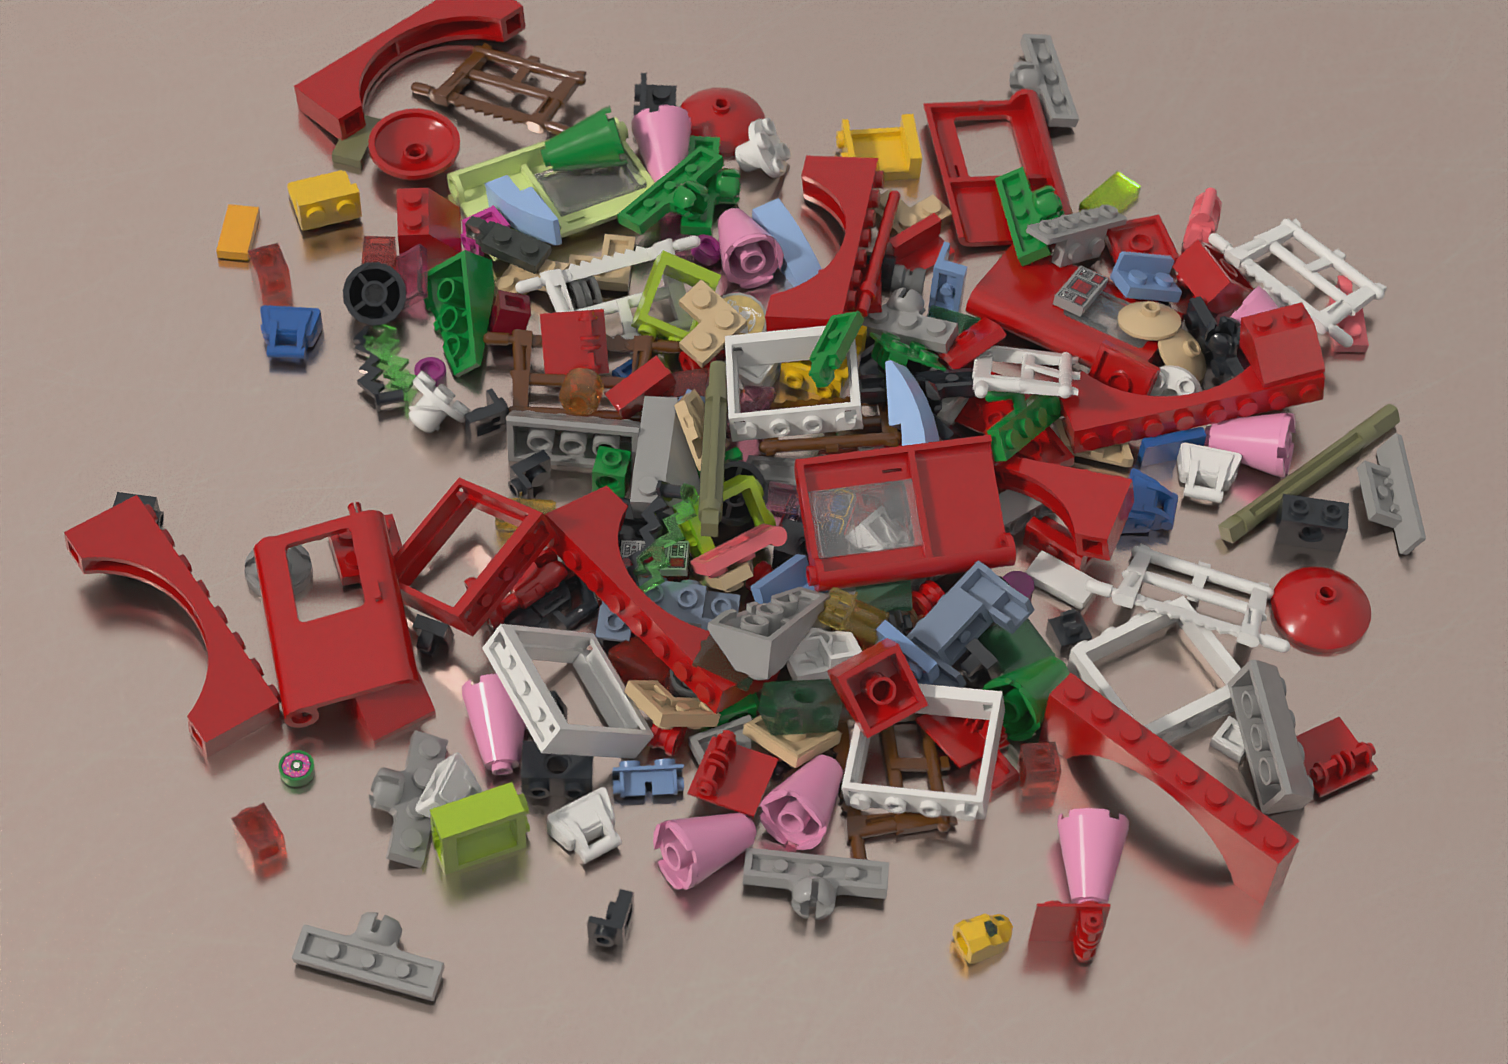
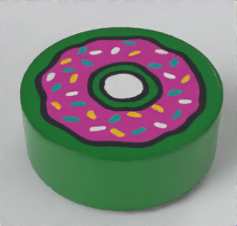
[278,750,315,787]

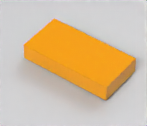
[216,204,260,261]

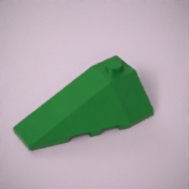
[421,250,495,377]

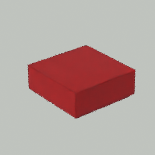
[970,750,1020,797]

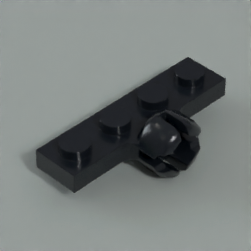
[1184,296,1244,384]
[859,368,976,415]

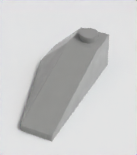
[630,396,700,519]
[708,587,830,680]

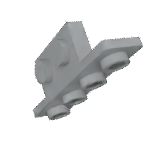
[1026,205,1127,267]
[1357,433,1426,555]

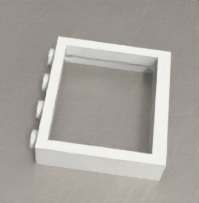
[725,326,863,442]
[1067,596,1241,744]
[482,624,654,759]
[842,684,1005,821]

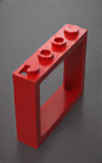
[393,477,556,636]

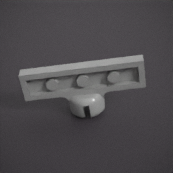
[1009,34,1079,127]
[862,287,959,353]
[369,730,448,868]
[742,847,889,920]
[292,912,445,1001]

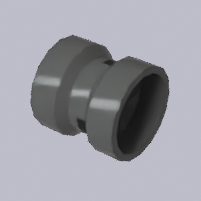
[890,264,926,296]

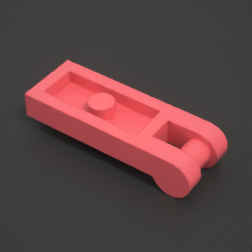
[690,524,787,578]

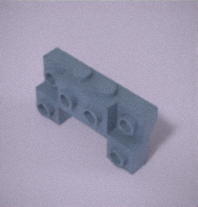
[906,561,1035,688]
[595,575,740,648]

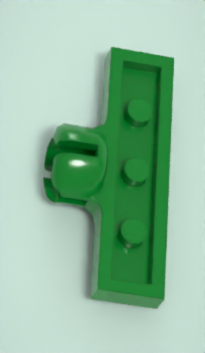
[681,136,741,236]
[617,145,725,235]
[995,166,1064,266]

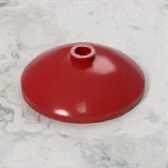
[680,87,765,157]
[368,108,461,180]
[1270,566,1371,653]

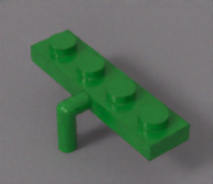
[985,391,1061,462]

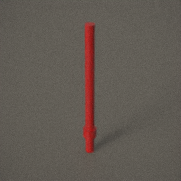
[855,190,901,318]

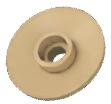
[1117,301,1181,341]
[1158,328,1206,382]

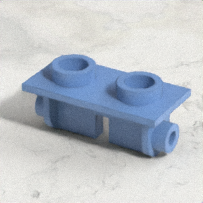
[612,759,684,798]

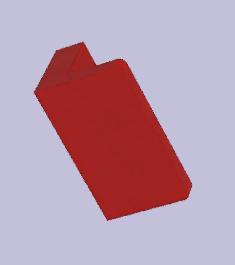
[886,213,955,273]
[604,355,677,419]
[1023,516,1094,572]

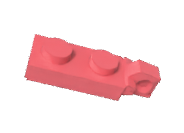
[1328,275,1369,352]

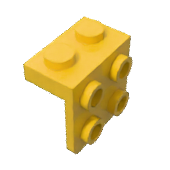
[287,170,362,231]

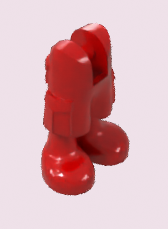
[463,548,568,630]

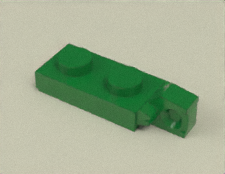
[808,311,864,388]

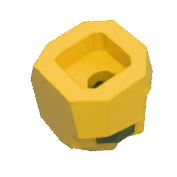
[952,913,1013,964]

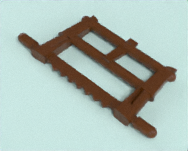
[411,43,586,135]
[483,329,682,422]
[727,396,902,456]
[827,681,958,860]

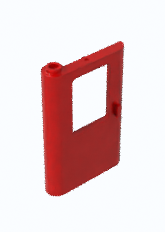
[923,89,1073,247]
[253,510,421,728]

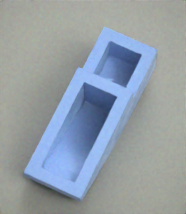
[485,175,562,246]
[752,198,822,287]
[885,360,939,446]

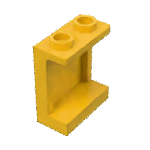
[836,114,922,181]
[780,325,867,399]

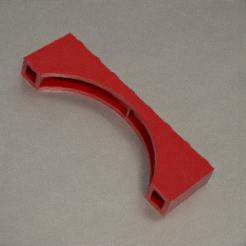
[294,0,526,141]
[765,156,885,332]
[1052,365,1325,454]
[854,443,1135,561]
[545,485,780,714]
[64,495,281,758]
[1039,673,1300,906]

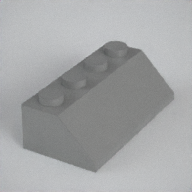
[506,410,641,472]
[1227,659,1314,814]

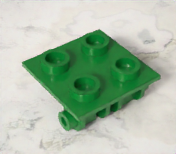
[870,331,946,372]

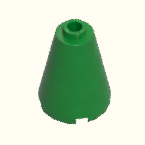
[541,106,628,172]
[982,656,1070,741]

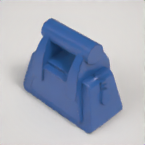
[260,305,323,359]
[1122,468,1178,533]

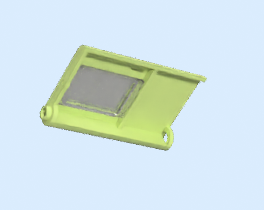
[447,117,655,261]

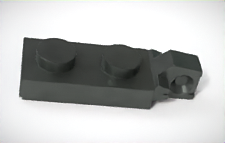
[465,216,551,274]

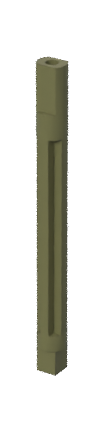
[698,361,728,537]
[1218,404,1400,543]

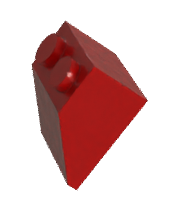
[397,188,462,260]
[1173,239,1254,315]
[1239,302,1325,388]
[827,638,928,739]
[345,668,436,745]

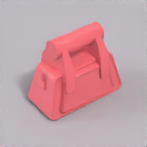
[1182,187,1222,250]

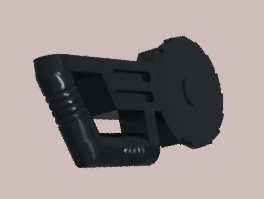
[494,574,599,632]

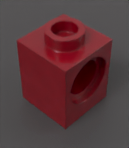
[489,290,531,335]

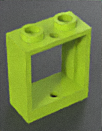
[631,250,721,351]
[673,475,776,559]
[430,782,530,875]

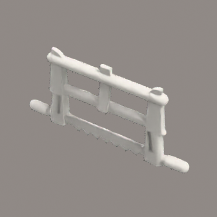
[1208,218,1387,348]
[515,236,700,355]
[972,346,1080,398]
[1085,544,1290,653]

